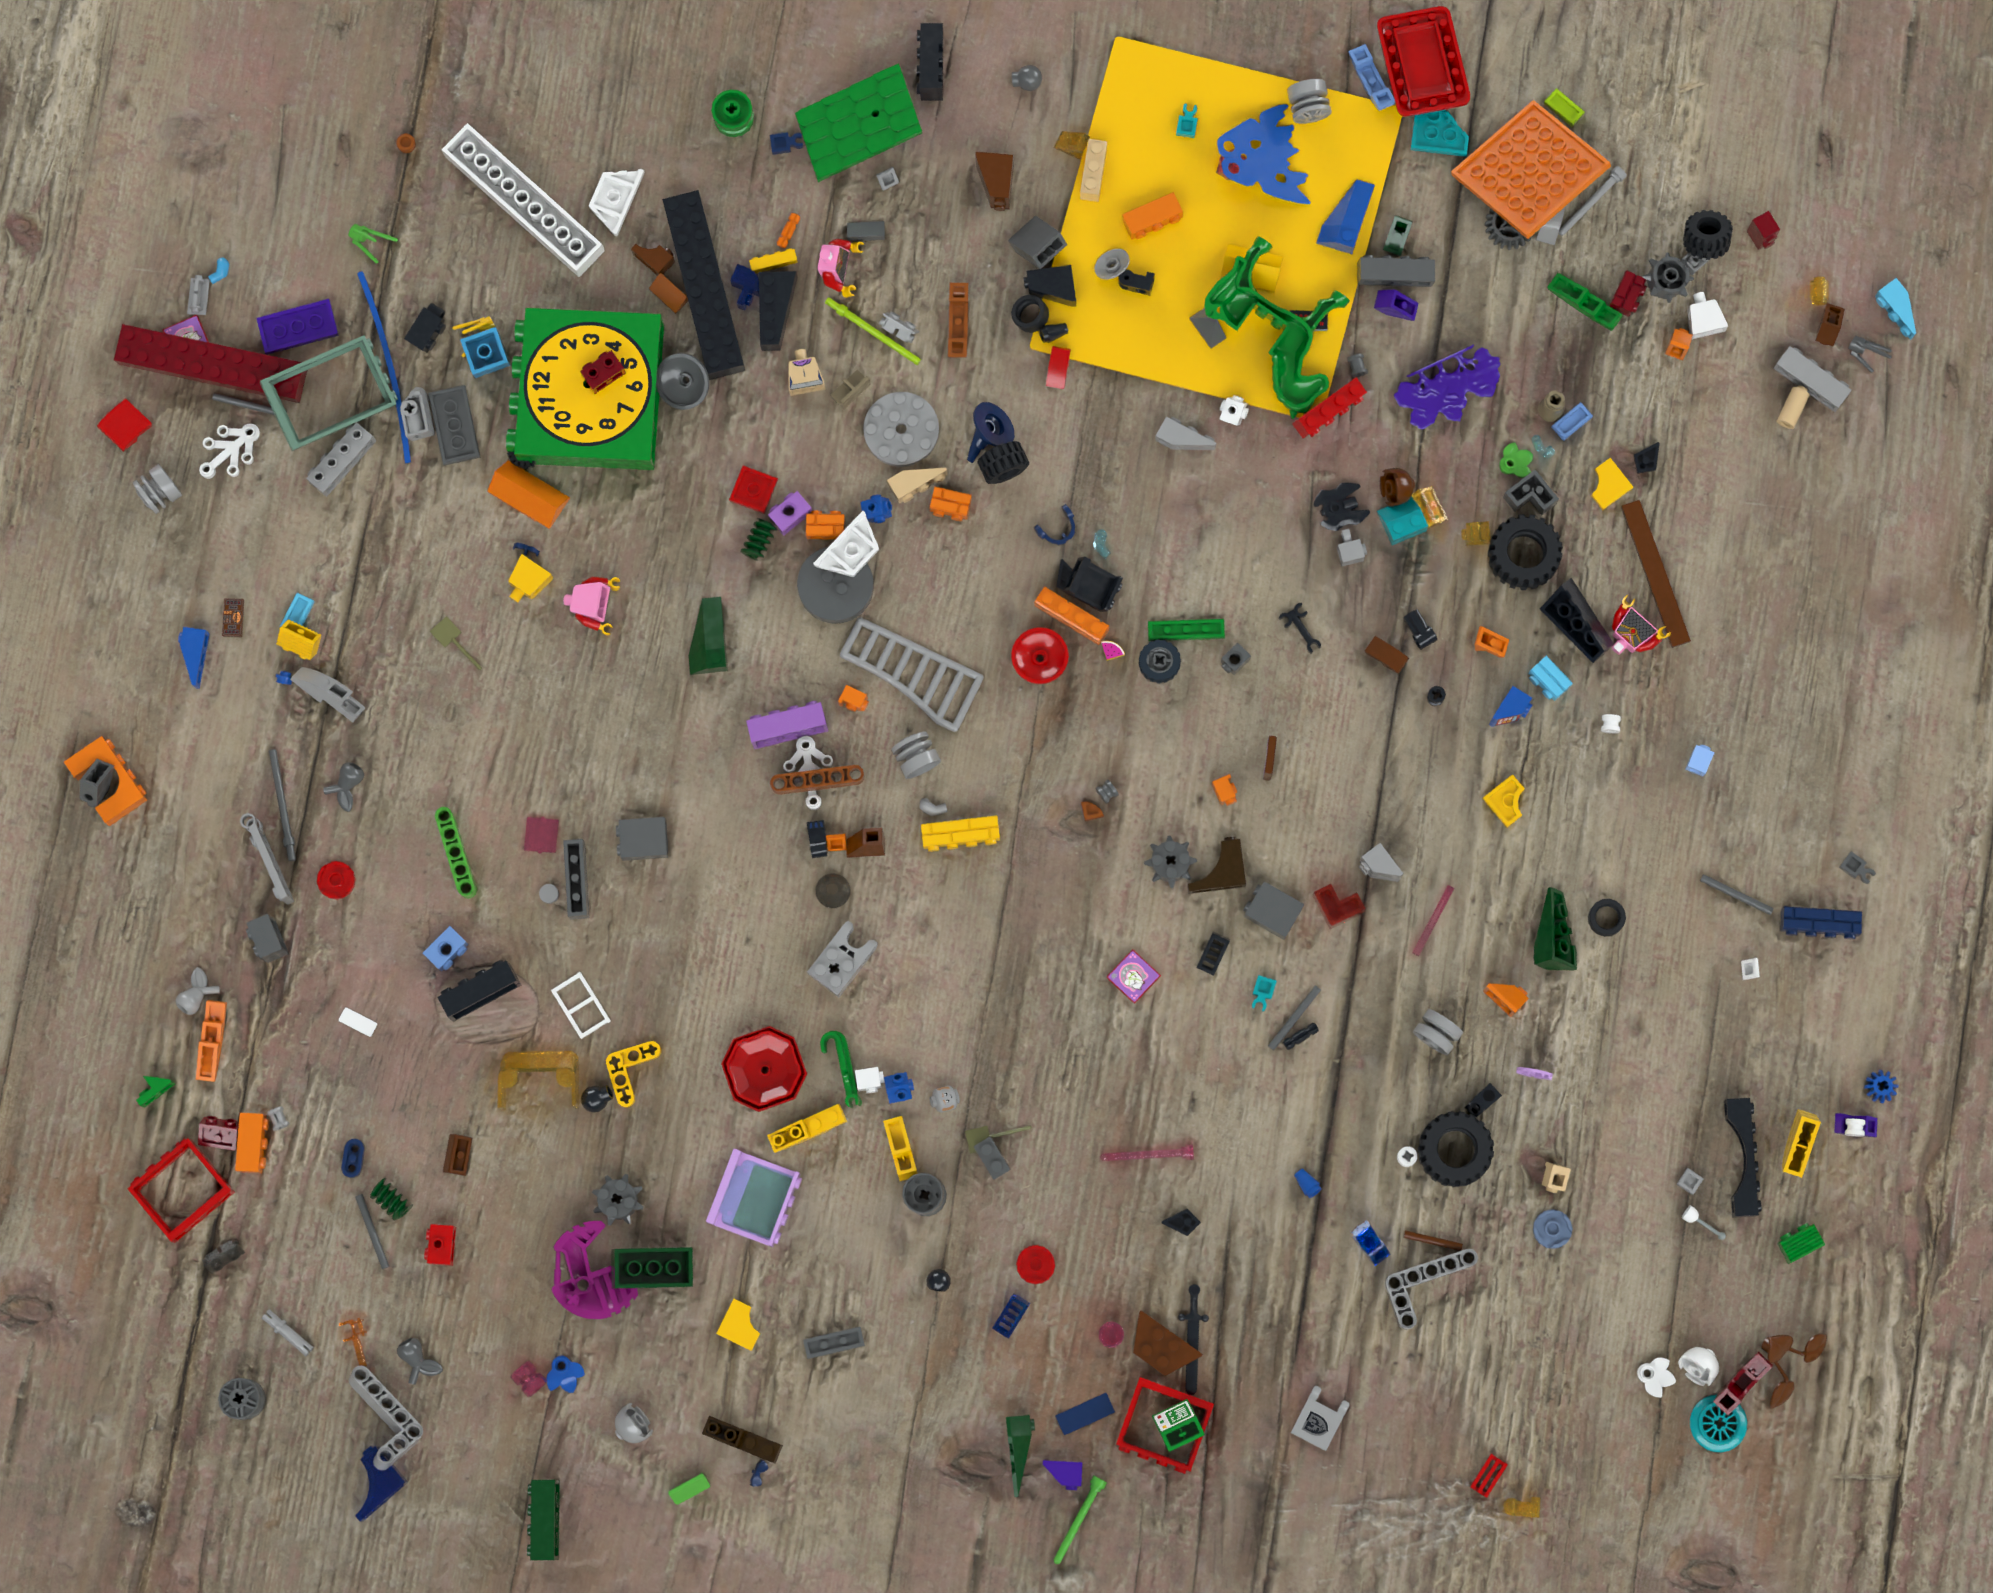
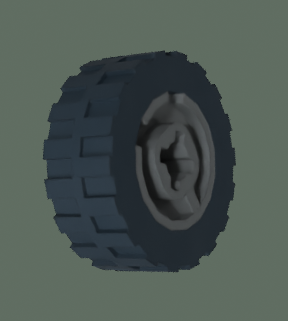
[1139,639,1181,684]

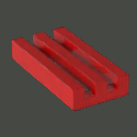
[1470,1454,1508,1498]

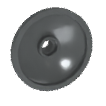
[656,353,709,410]

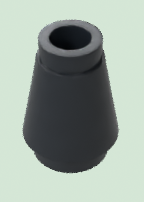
[1039,323,1068,343]

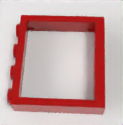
[127,1138,235,1243]
[1116,1377,1214,1474]

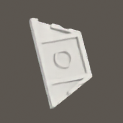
[589,169,645,236]
[813,511,879,577]

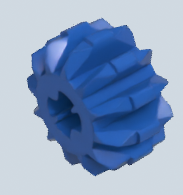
[1864,1070,1899,1103]

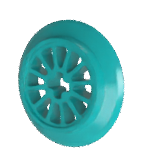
[1690,1394,1747,1452]

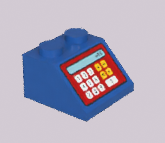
[1489,686,1532,727]

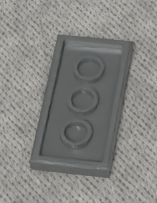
[428,385,481,466]

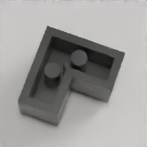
[1503,470,1559,515]

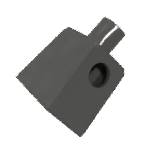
[80,759,114,807]

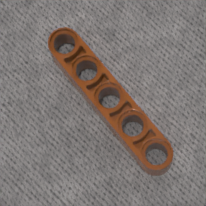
[770,765,865,795]

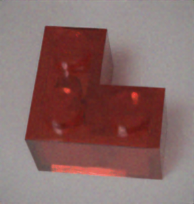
[1312,884,1366,929]

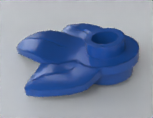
[546,1356,585,1393]

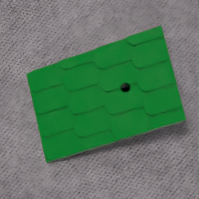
[795,63,922,182]

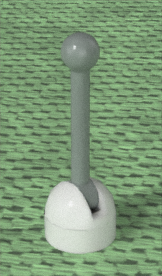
[1682,1205,1726,1240]

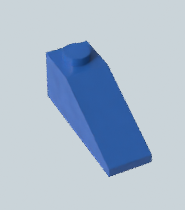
[178,627,210,689]

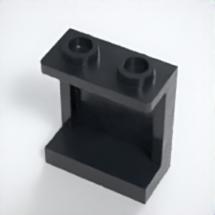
[1063,556,1123,612]

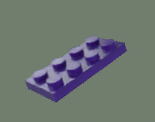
[256,299,339,355]

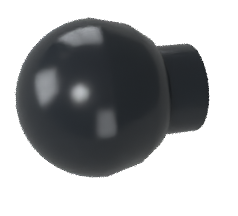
[581,1085,613,1113]

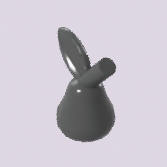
[323,762,364,812]
[397,1338,443,1385]

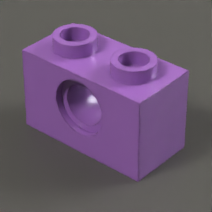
[768,491,812,536]

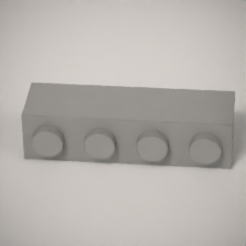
[1773,346,1852,412]

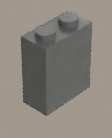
[1008,216,1068,269]
[616,817,669,861]
[1243,882,1304,940]

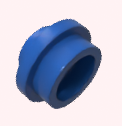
[275,671,292,685]

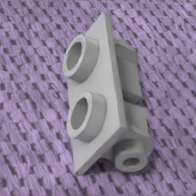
[187,275,210,315]
[879,311,920,343]

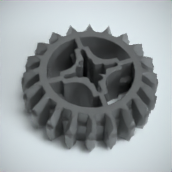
[1485,209,1534,250]

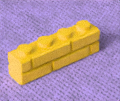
[921,815,1000,852]

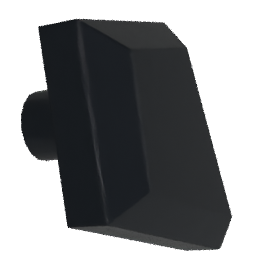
[1633,442,1660,474]
[1056,559,1073,591]
[1161,1209,1201,1236]

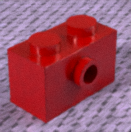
[424,1224,457,1266]

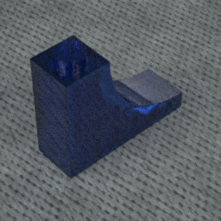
[355,1446,408,1522]

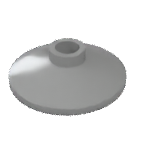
[1094,249,1130,280]

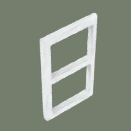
[551,972,611,1039]

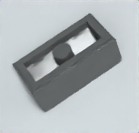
[847,221,885,242]

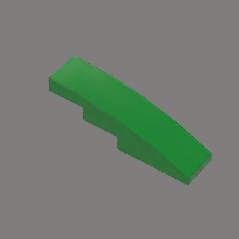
[1547,273,1623,331]

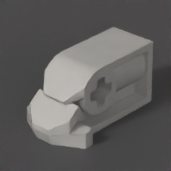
[400,387,435,441]

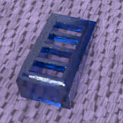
[992,1293,1030,1339]

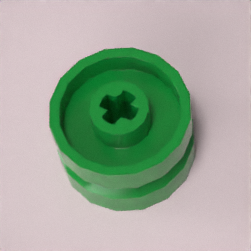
[711,90,754,137]

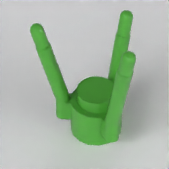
[348,224,398,264]

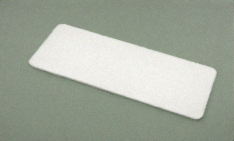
[339,1007,377,1037]

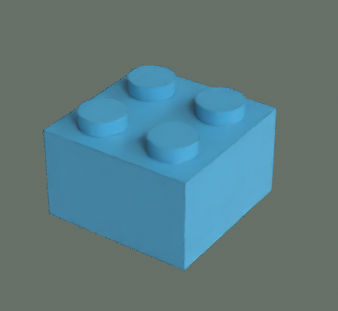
[460,327,511,378]

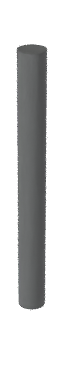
[212,393,287,415]
[1700,874,1774,915]
[1268,985,1321,1051]
[355,1194,389,1269]

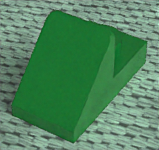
[136,1076,175,1108]

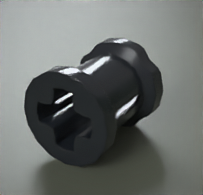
[1427,686,1446,706]

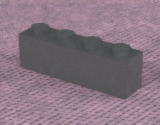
[1357,255,1435,287]
[563,839,590,920]

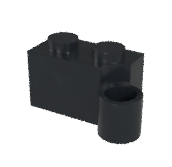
[404,303,446,353]

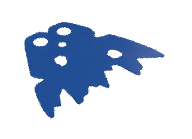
[1217,104,1311,204]

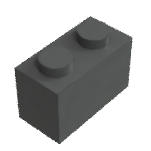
[973,1136,1011,1180]

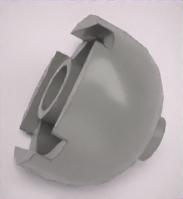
[615,1403,653,1444]

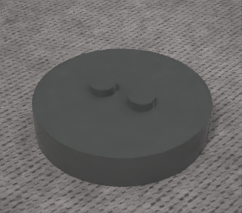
[797,547,874,624]

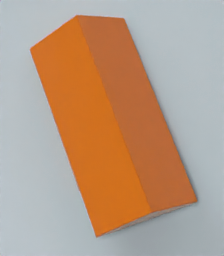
[487,460,570,529]

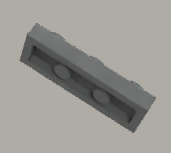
[803,1327,865,1359]

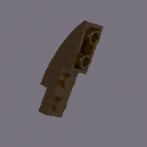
[702,1416,783,1464]

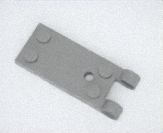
[240,813,295,905]

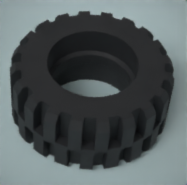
[1488,514,1563,590]
[1418,1111,1494,1187]

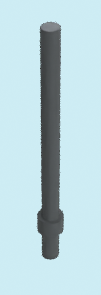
[269,749,296,861]

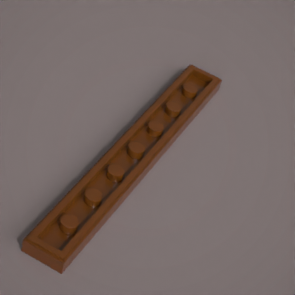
[1621,500,1691,648]

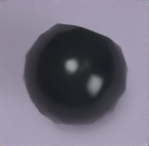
[926,1269,951,1292]

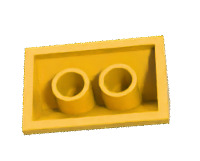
[1220,244,1283,293]

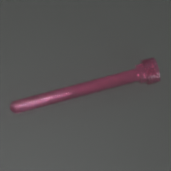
[1100,1144,1194,1161]

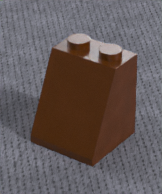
[975,152,1014,211]

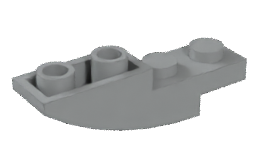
[290,667,365,722]

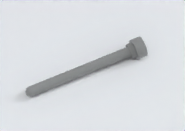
[1559,166,1627,236]

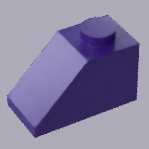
[1374,289,1419,321]
[1043,1460,1082,1490]

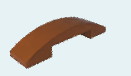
[948,282,968,358]

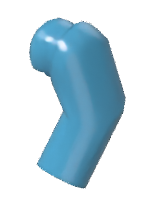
[208,257,229,284]

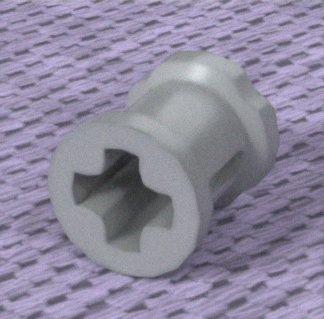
[267,1106,290,1131]

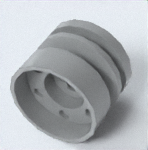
[1287,79,1332,124]
[132,463,182,514]
[891,732,941,779]

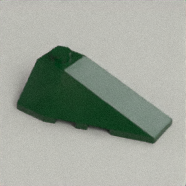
[1006,1415,1035,1497]

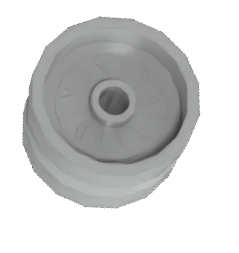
[1413,1009,1463,1056]

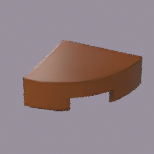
[1081,801,1104,821]

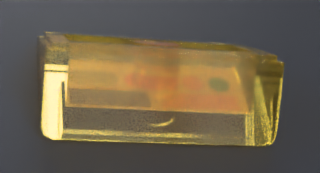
[1412,486,1448,528]

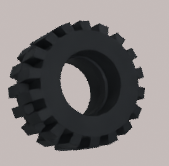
[1683,210,1733,260]
[977,441,1029,484]

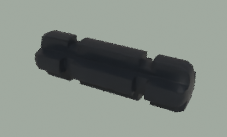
[1283,1023,1319,1050]

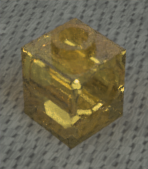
[1461,521,1490,546]

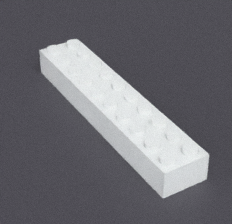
[442,123,605,277]

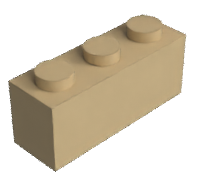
[1080,139,1107,202]

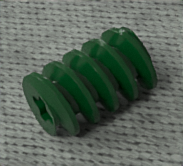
[740,518,777,561]
[370,1178,413,1221]

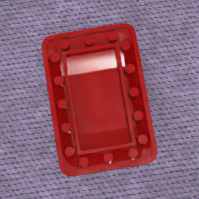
[1377,6,1470,117]

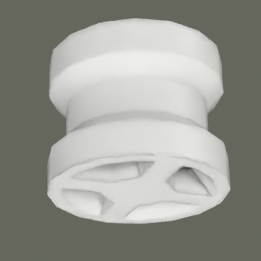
[1601,714,1621,733]
[1845,1119,1865,1137]
[1397,1147,1417,1167]

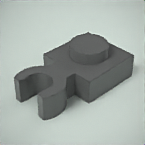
[1839,851,1876,884]

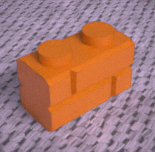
[930,486,972,521]
[806,510,845,540]

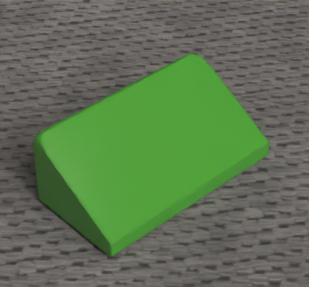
[668,1473,710,1505]

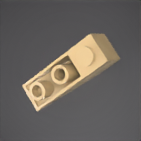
[887,468,948,503]

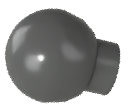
[1012,65,1042,91]

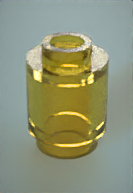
[1810,277,1829,306]

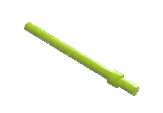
[825,297,921,365]

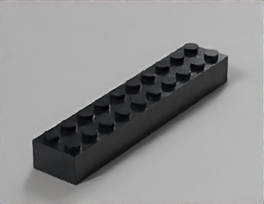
[662,190,746,380]

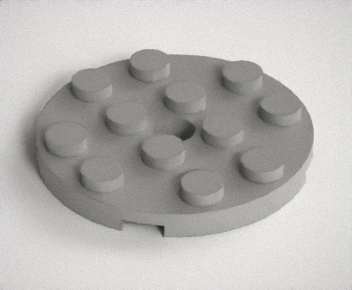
[863,392,939,467]

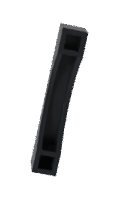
[1724,1098,1762,1218]

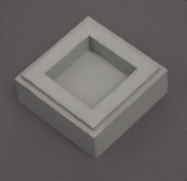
[1676,1168,1704,1195]

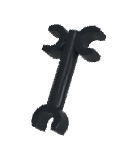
[1279,603,1321,654]

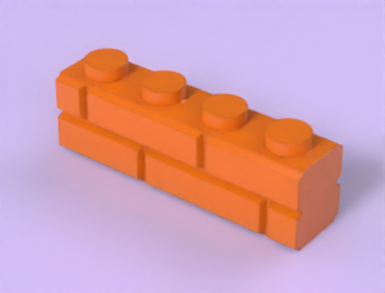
[1034,586,1109,645]

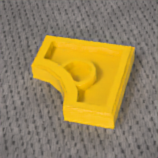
[1591,458,1633,511]
[1482,774,1525,828]
[716,1299,761,1351]

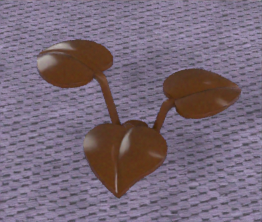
[1761,1333,1827,1409]

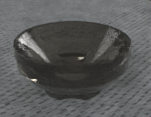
[815,873,850,908]

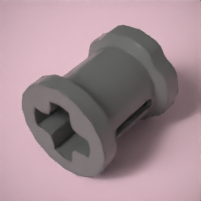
[1347,354,1368,377]

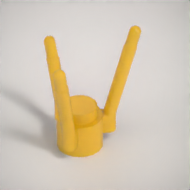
[452,316,495,357]

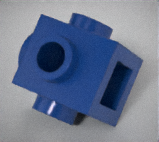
[860,495,892,523]
[884,1072,914,1103]

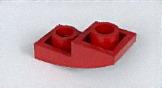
[1046,346,1071,389]

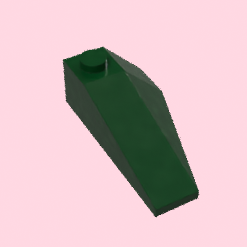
[688,596,728,675]
[1533,887,1577,971]

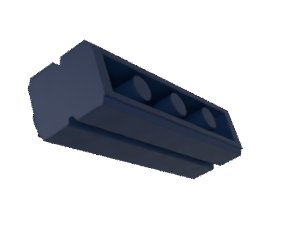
[1780,906,1862,940]

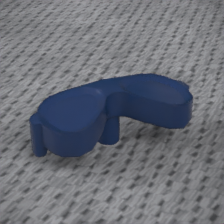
[513,543,540,557]
[750,1459,769,1487]

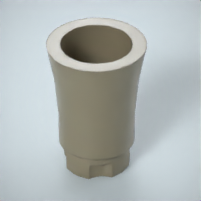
[1538,390,1565,422]

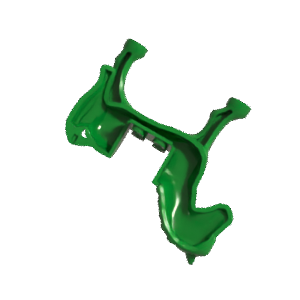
[1204,236,1350,419]

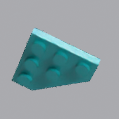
[1411,110,1469,157]

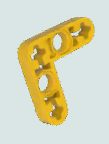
[606,1041,661,1108]

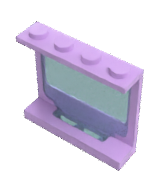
[706,1149,802,1247]

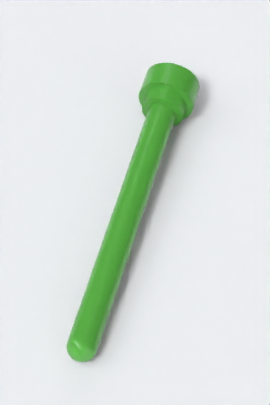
[1054,1475,1107,1564]

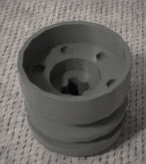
[902,1173,947,1217]
[218,1378,266,1420]

